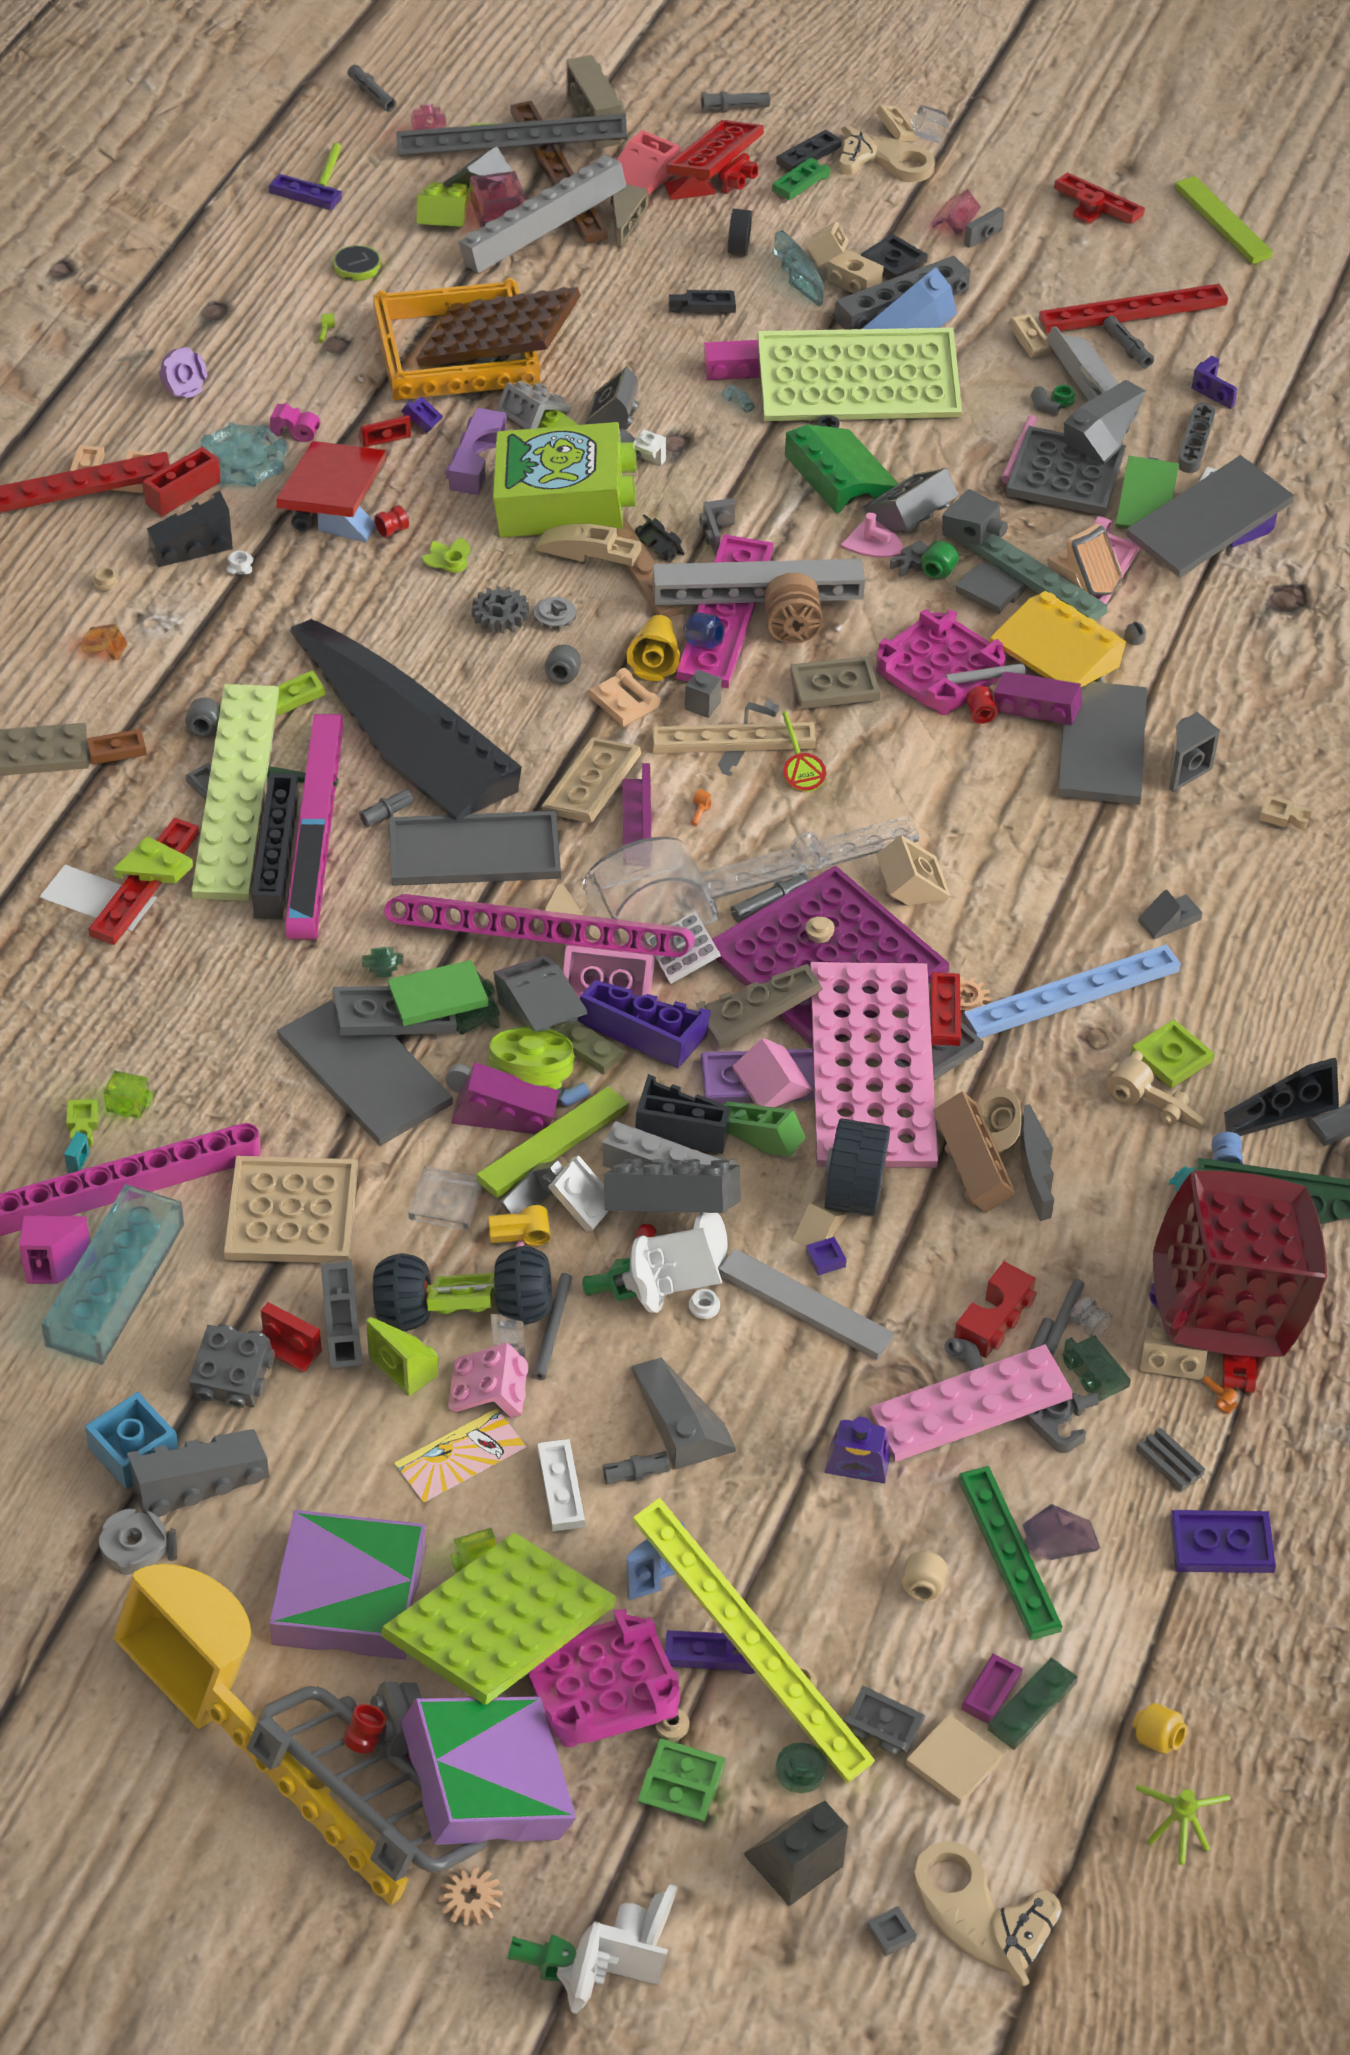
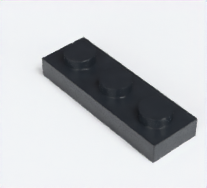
[776,129,842,172]

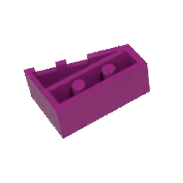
[451,1062,559,1134]

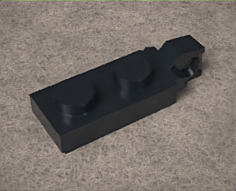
[668,290,736,314]

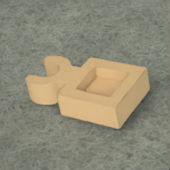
[1259,794,1312,830]

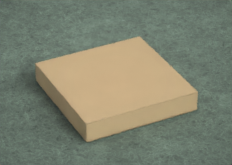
[906,1714,1003,1806]

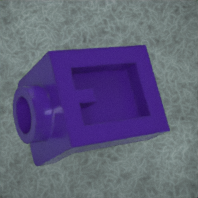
[401,396,444,433]

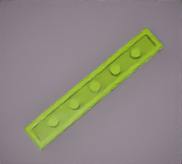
[1175,176,1273,264]
[476,1086,629,1198]

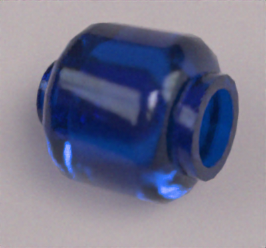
[683,612,725,649]

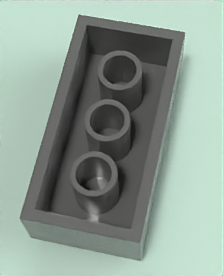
[604,1158,741,1213]

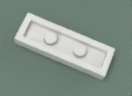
[538,1439,585,1532]

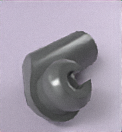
[1031,386,1061,416]
[944,1338,984,1371]

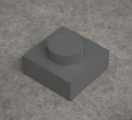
[867,1906,917,1957]

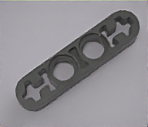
[1178,403,1215,473]

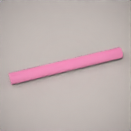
[1001,415,1037,484]

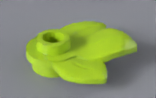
[422,538,471,573]

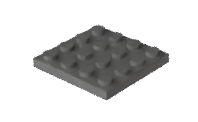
[1006,426,1126,516]

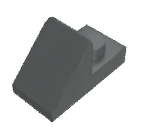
[1138,889,1203,940]

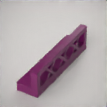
[622,763,651,866]

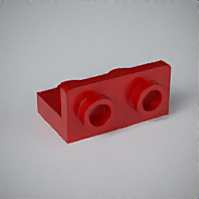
[260,1302,322,1372]

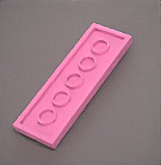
[870,1344,1072,1462]

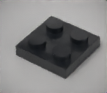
[861,234,928,279]

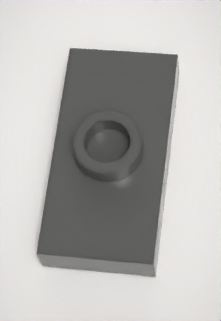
[964,207,1005,248]

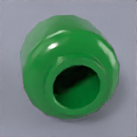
[920,541,959,580]

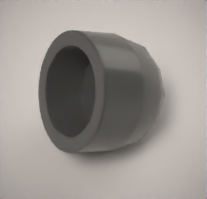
[1124,622,1146,645]

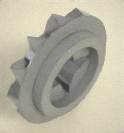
[534,597,576,630]

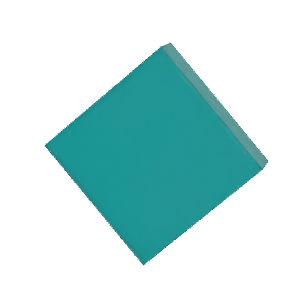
[64,1132,90,1173]

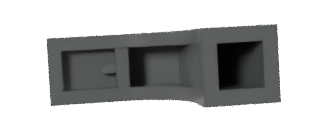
[321,1259,362,1368]

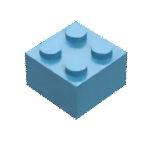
[85,1392,178,1490]

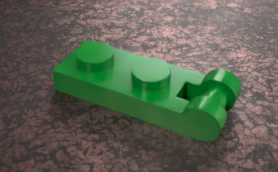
[772,158,831,201]

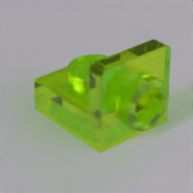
[450,1528,496,1573]

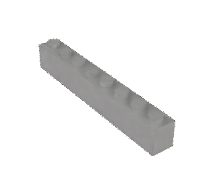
[458,156,627,273]
[652,559,865,605]

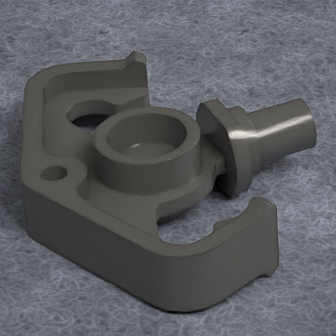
[1027,1392,1099,1453]

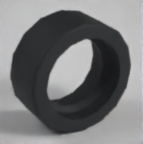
[728,208,752,255]

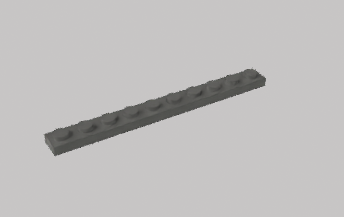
[396,114,628,157]

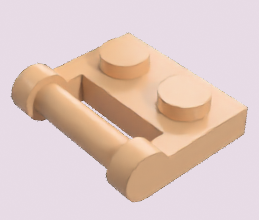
[590,668,661,727]

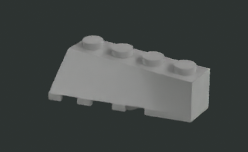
[603,1122,737,1169]

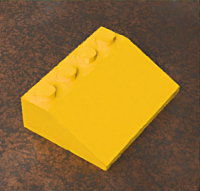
[989,591,1126,687]

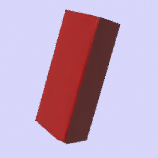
[358,415,411,447]

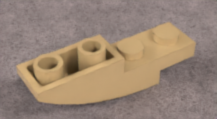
[536,524,641,566]

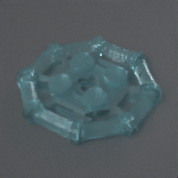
[200,422,289,487]

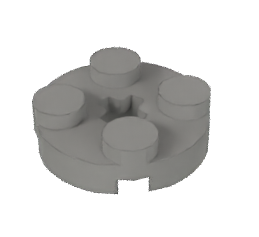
[99,1509,166,1575]

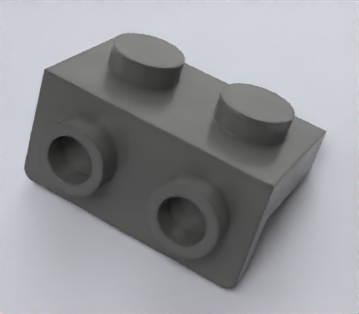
[843,1685,926,1755]

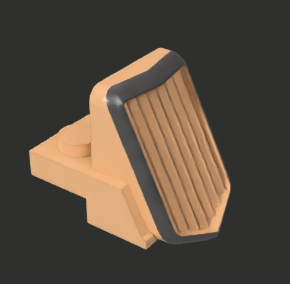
[1048,524,1123,595]

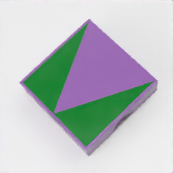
[269,1510,427,1660]
[401,1697,576,1845]

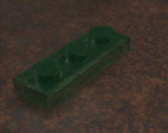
[987,1657,1078,1750]

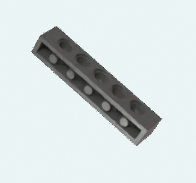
[834,255,970,330]

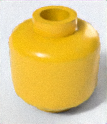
[1133,1703,1187,1754]

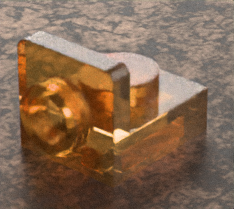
[79,624,128,661]

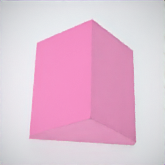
[732,1038,813,1107]

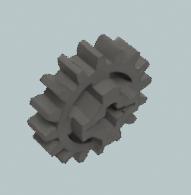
[472,586,529,634]

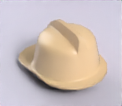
[977,1087,1023,1153]

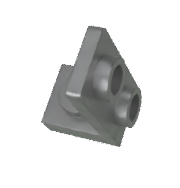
[699,498,736,554]
[500,1160,563,1214]

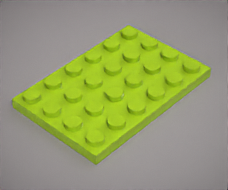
[381,1532,616,1705]

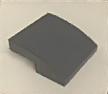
[956,562,1028,614]

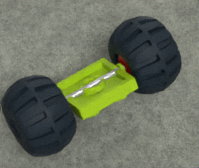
[373,1246,552,1332]

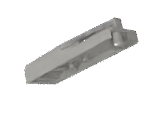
[1046,326,1138,423]

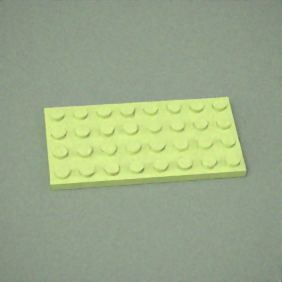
[757,328,962,421]

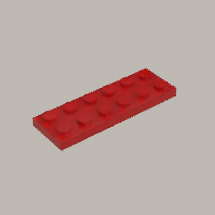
[666,120,764,181]

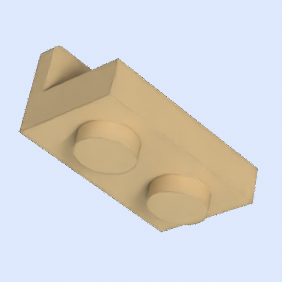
[1140,1326,1208,1380]

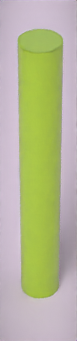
[318,143,341,187]

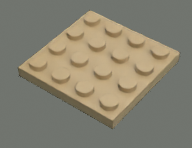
[224,1156,358,1263]

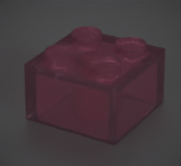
[470,171,526,228]

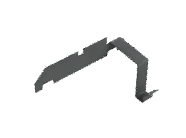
[718,698,779,776]

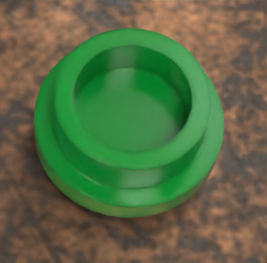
[1051,385,1076,407]

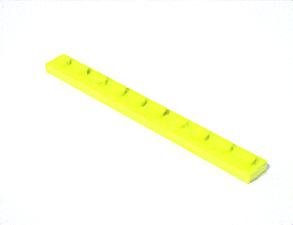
[633,1498,875,1784]

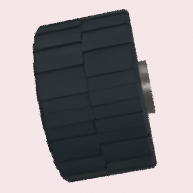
[824,1118,890,1217]

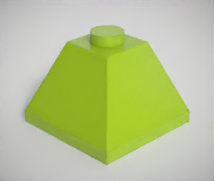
[366,1317,439,1396]

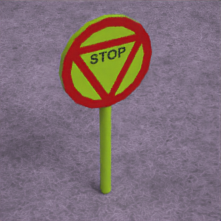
[782,711,827,792]

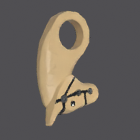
[837,125,935,182]
[913,1840,1062,1987]

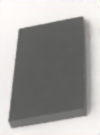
[1127,455,1294,578]
[1058,682,1147,805]
[389,811,561,886]
[277,1000,453,1146]

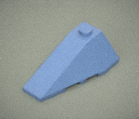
[862,267,957,329]

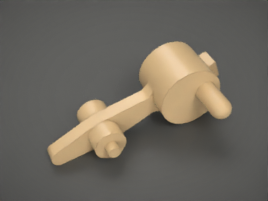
[1107,1051,1206,1129]

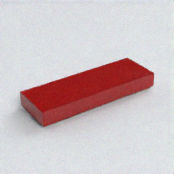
[930,972,961,1046]

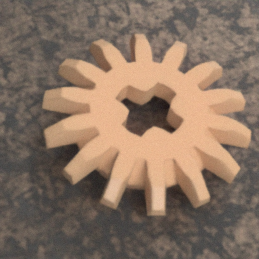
[960,976,991,1012]
[439,1867,503,1927]

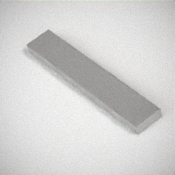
[719,1249,894,1360]

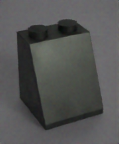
[744,1801,848,1906]

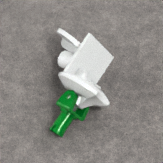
[582,1212,728,1313]
[507,1884,677,2014]

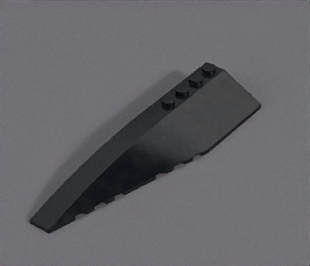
[291,619,522,821]

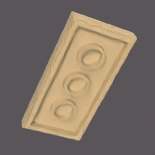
[542,737,641,823]

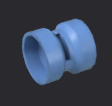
[1211,1132,1243,1164]

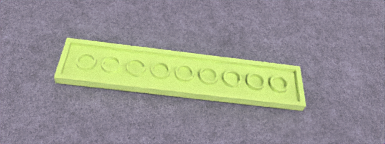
[192,684,279,901]

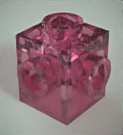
[410,104,446,130]

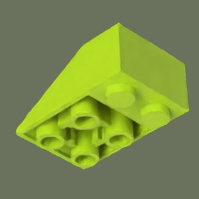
[416,182,472,227]

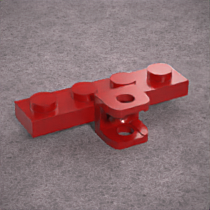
[1053,172,1145,224]

